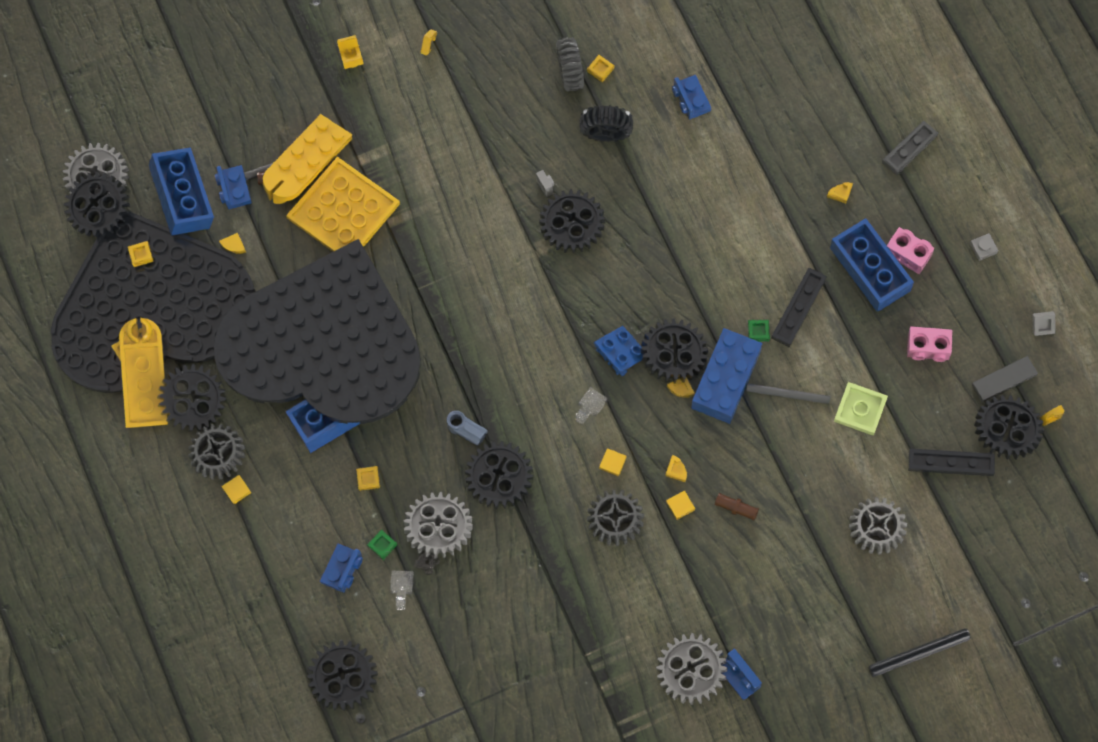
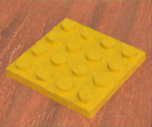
[286,157,400,252]

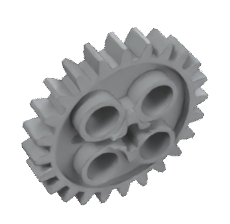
[63,143,129,205]
[404,492,473,558]
[656,633,728,705]

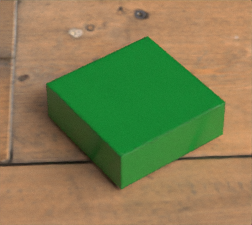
[748,320,770,342]
[367,530,397,560]

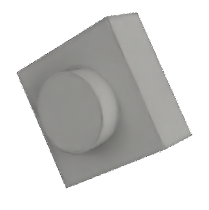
[536,170,554,197]
[970,233,998,261]
[1033,311,1055,336]

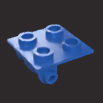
[594,326,644,376]

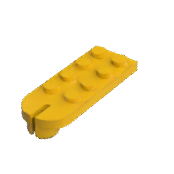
[263,114,352,204]
[119,318,168,428]

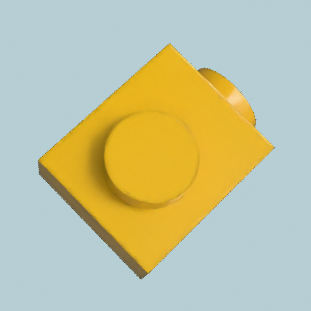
[337,35,364,69]

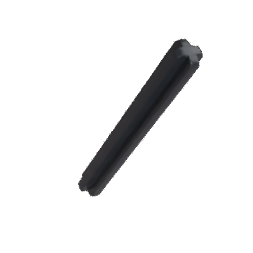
[868,628,971,677]

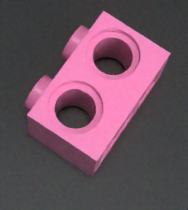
[887,227,934,274]
[907,327,952,362]

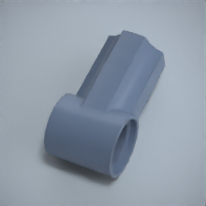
[447,411,488,446]

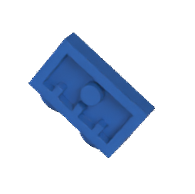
[672,75,711,120]
[215,165,252,209]
[320,543,363,593]
[721,648,762,700]

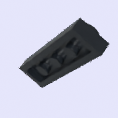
[771,268,827,347]
[908,448,995,476]

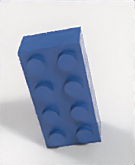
[149,148,214,235]
[830,218,914,312]
[691,328,762,424]
[286,400,360,453]

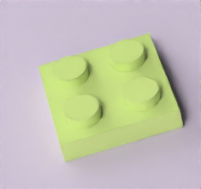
[834,382,888,436]

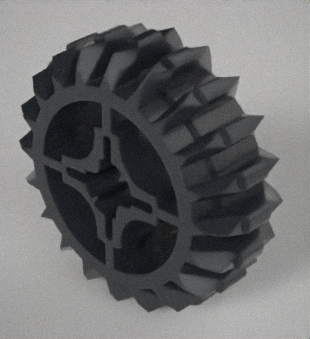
[579,105,633,142]

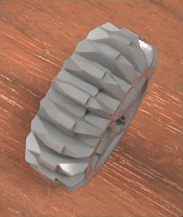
[849,497,907,555]

